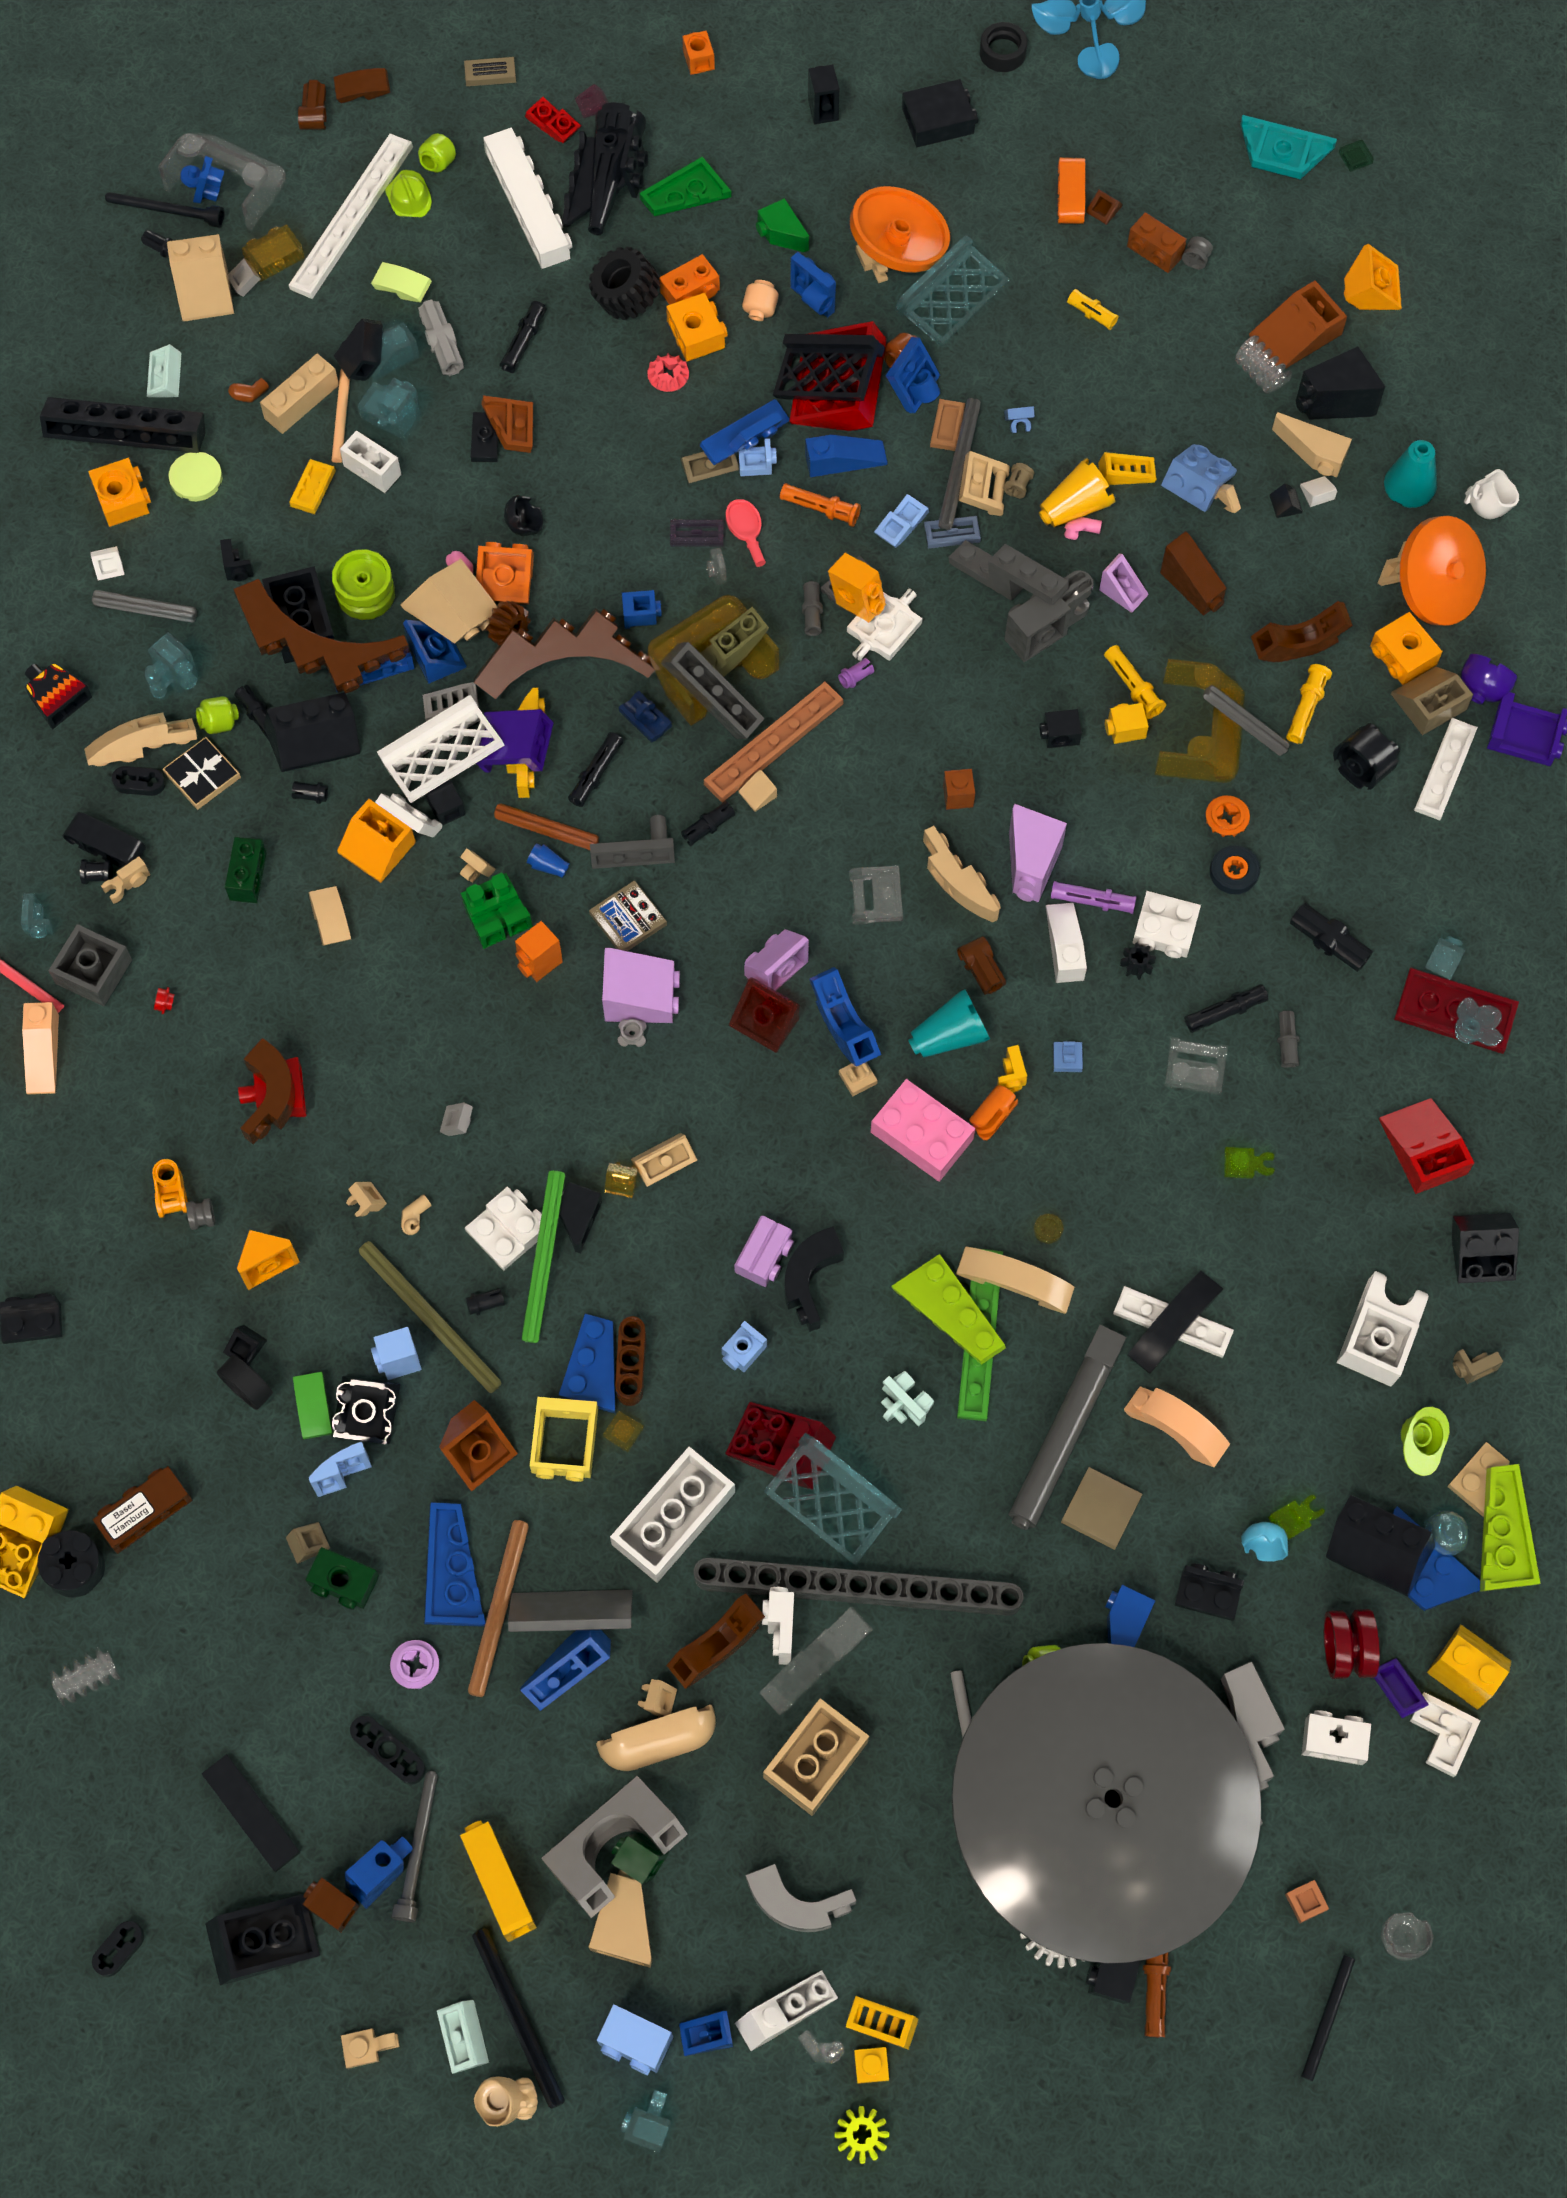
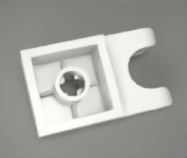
[1337,1271,1429,1387]

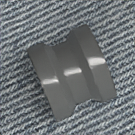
[1182,236,1213,270]
[186,1198,215,1230]

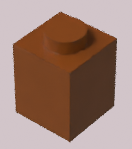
[943,769,975,810]

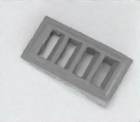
[423,682,479,721]

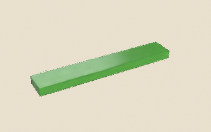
[957,1249,1003,1421]

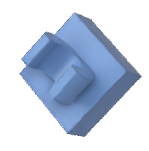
[1004,406,1035,433]
[1053,1041,1083,1072]

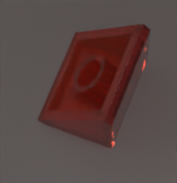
[729,977,800,1053]

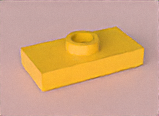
[289,459,335,514]

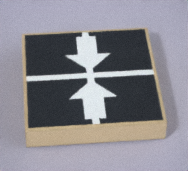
[163,737,241,810]

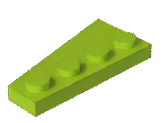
[891,1254,1006,1365]
[1480,1464,1541,1592]

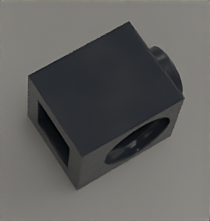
[1039,709,1082,748]
[425,779,465,826]

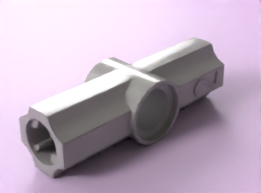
[418,299,464,376]

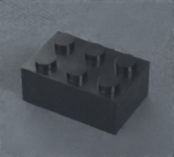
[262,566,335,664]

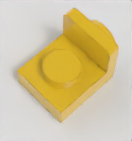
[997,1045,1027,1092]

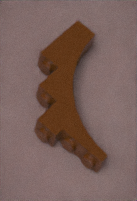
[233,579,409,693]
[474,608,655,699]

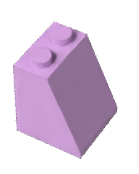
[1009,804,1067,902]
[602,948,680,1023]

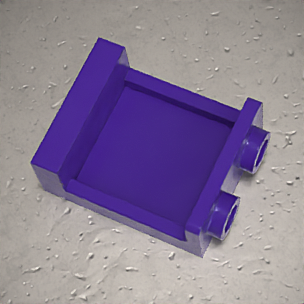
[1487,692,1567,767]
[476,709,554,772]

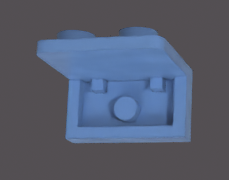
[1161,444,1237,512]

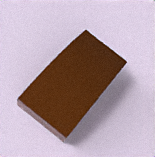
[334,68,390,103]

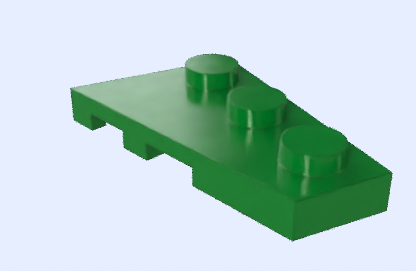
[640,157,732,217]

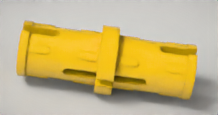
[1067,289,1119,330]

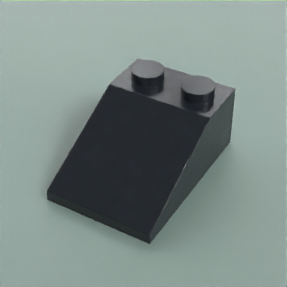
[205,1894,320,1986]

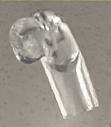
[797,2029,845,2064]

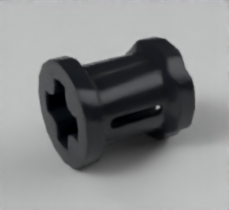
[80,859,113,884]

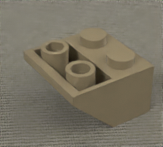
[1391,667,1473,735]

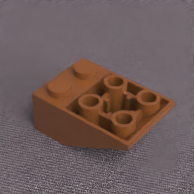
[1249,280,1347,372]

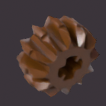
[486,601,531,645]

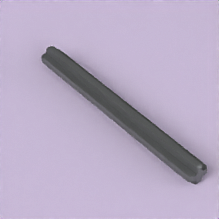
[938,398,981,530]

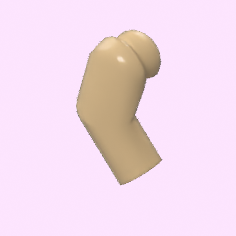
[401,1195,432,1235]

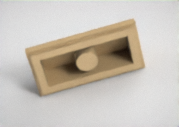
[631,1133,697,1187]

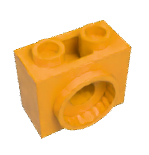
[666,293,728,362]
[88,458,151,527]
[828,553,886,623]
[1370,612,1443,685]

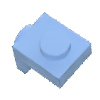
[738,438,777,476]

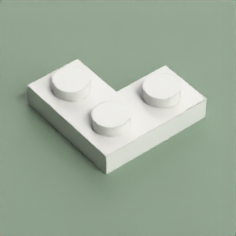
[1410,1692,1480,1777]

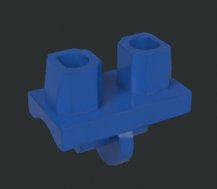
[180,156,224,203]

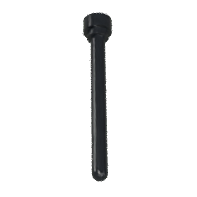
[105,192,225,228]

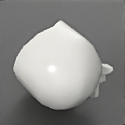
[1464,469,1519,519]

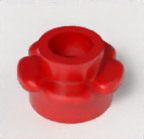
[154,987,174,1014]

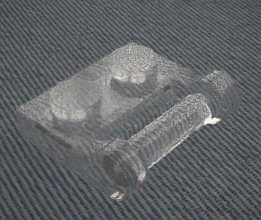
[849,866,903,925]
[1164,1036,1228,1095]

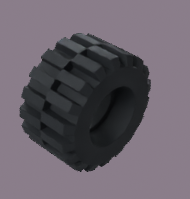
[589,246,660,320]

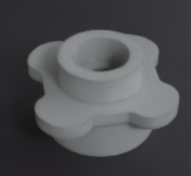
[618,1019,646,1047]

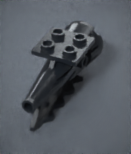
[562,102,648,235]

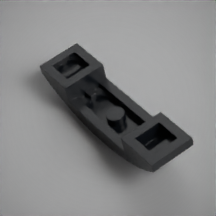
[1127,1271,1223,1374]

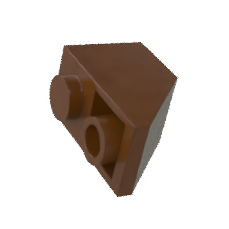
[303,1877,360,1933]

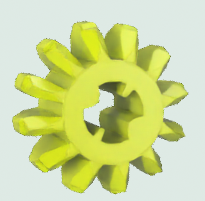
[834,2106,889,2164]

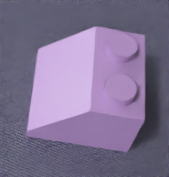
[744,929,809,997]

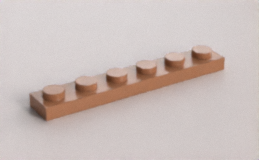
[704,682,843,803]

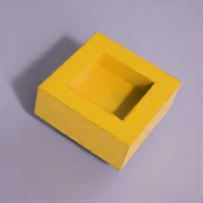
[854,2047,889,2084]

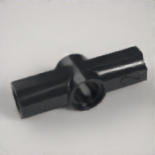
[1290,903,1373,972]

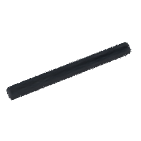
[472,1928,565,2109]

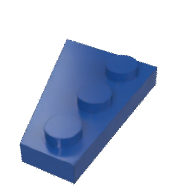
[559,1314,616,1414]

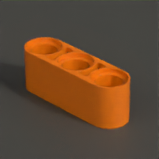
[1058,157,1085,224]

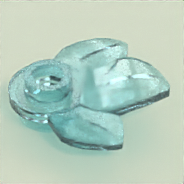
[1455,997,1504,1046]

